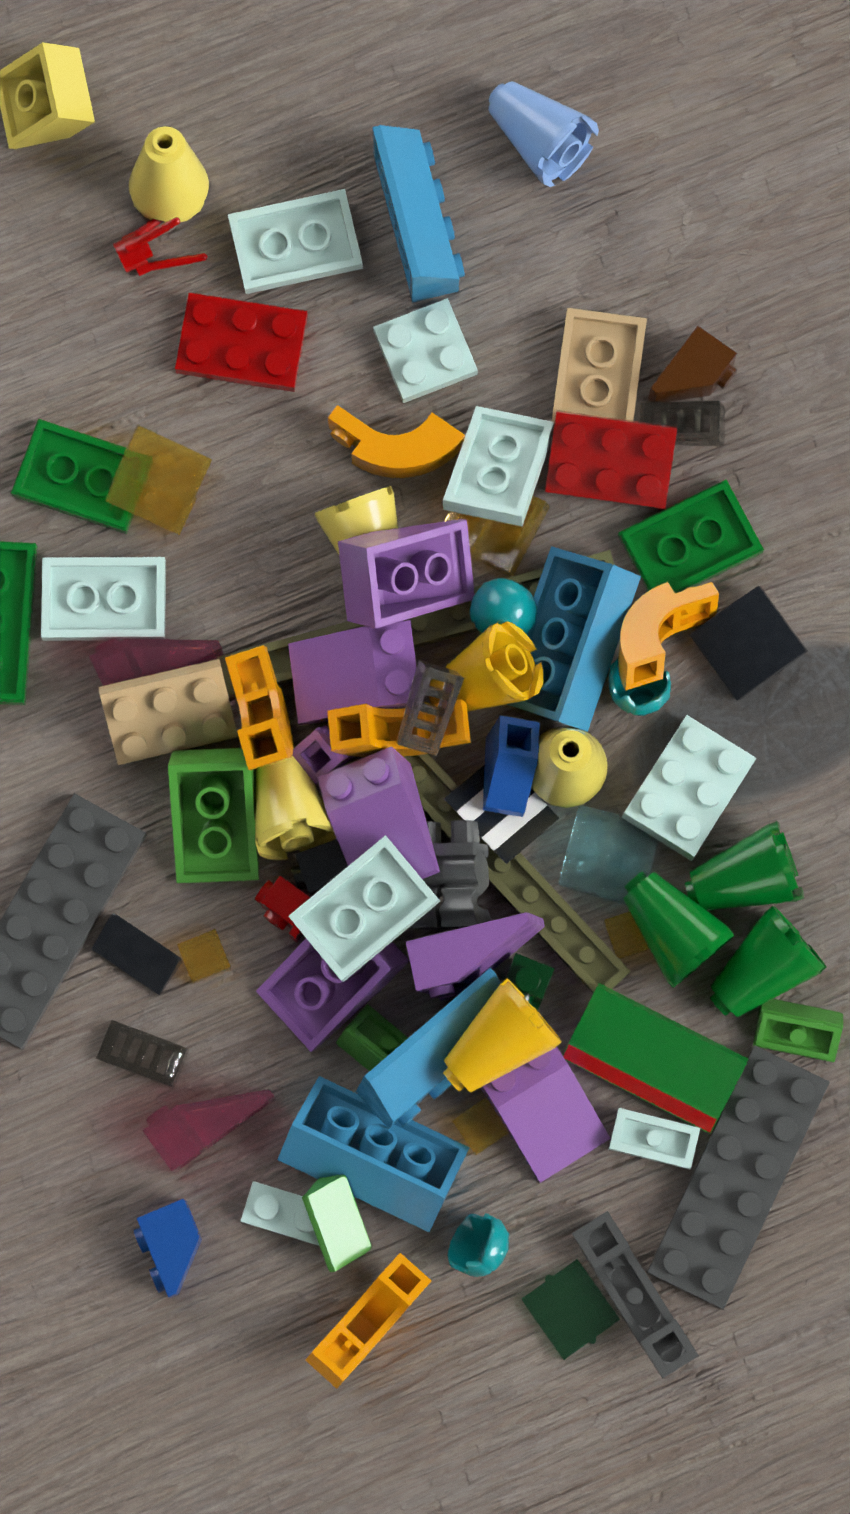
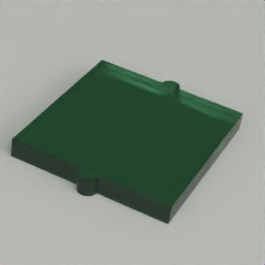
[521,1259,620,1360]

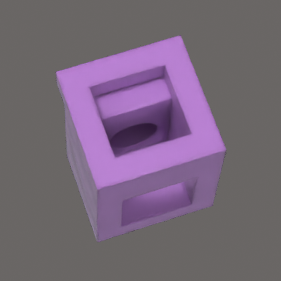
[292,725,354,784]

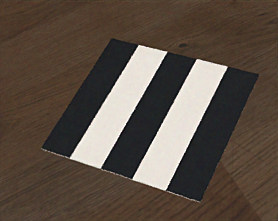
[444,765,560,864]

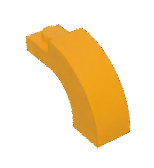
[328,405,465,478]
[618,582,719,691]
[225,645,293,770]
[327,699,471,757]
[305,1253,432,1389]

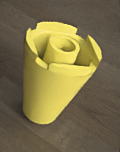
[129,126,209,223]
[315,486,398,555]
[531,726,607,808]
[255,746,336,860]

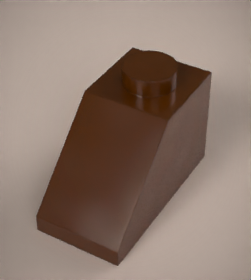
[648,326,737,404]

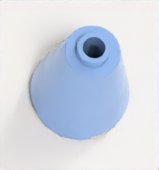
[489,81,599,187]

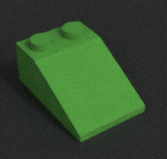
[168,748,259,883]

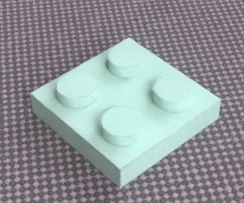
[373,298,478,403]

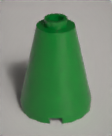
[685,821,804,911]
[623,871,735,988]
[710,906,827,1017]

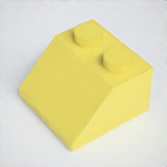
[0,42,95,149]

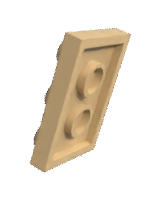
[552,308,647,424]
[98,659,238,765]

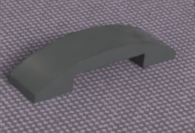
[572,1211,699,1379]

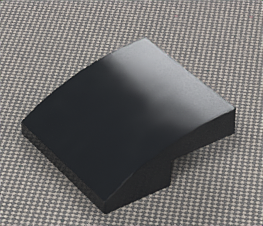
[690,586,808,700]

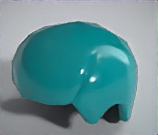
[469,578,537,634]
[608,658,671,716]
[447,1213,509,1277]

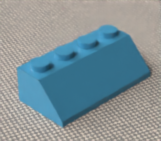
[372,125,465,303]
[507,546,641,732]
[356,968,501,1129]
[277,1076,470,1232]

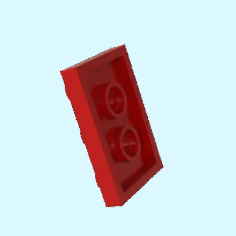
[175,293,308,392]
[545,410,677,509]

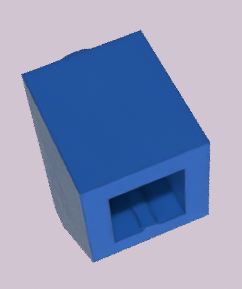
[483,715,540,817]
[133,1198,202,1298]

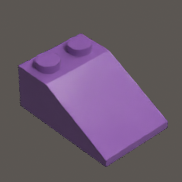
[338,519,475,629]
[288,620,421,725]
[317,746,440,879]
[406,912,545,1001]
[256,939,410,1052]
[481,1047,611,1183]

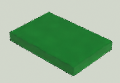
[11,419,153,534]
[618,479,764,593]

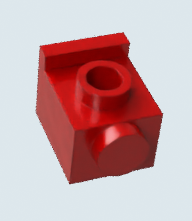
[254,876,311,943]

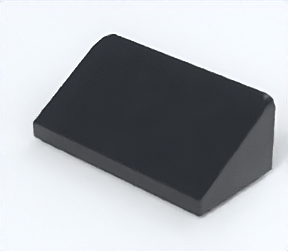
[91,912,183,996]

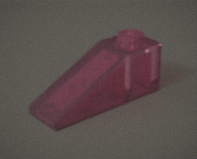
[89,639,224,686]
[142,1089,276,1174]

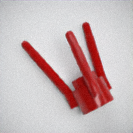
[113,217,208,277]

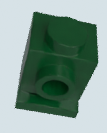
[505,953,555,1011]

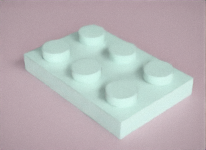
[228,189,363,294]
[443,406,554,526]
[41,557,166,641]
[622,715,756,861]
[288,835,440,982]

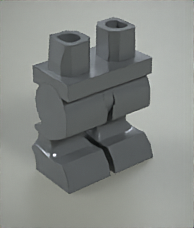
[408,820,491,930]

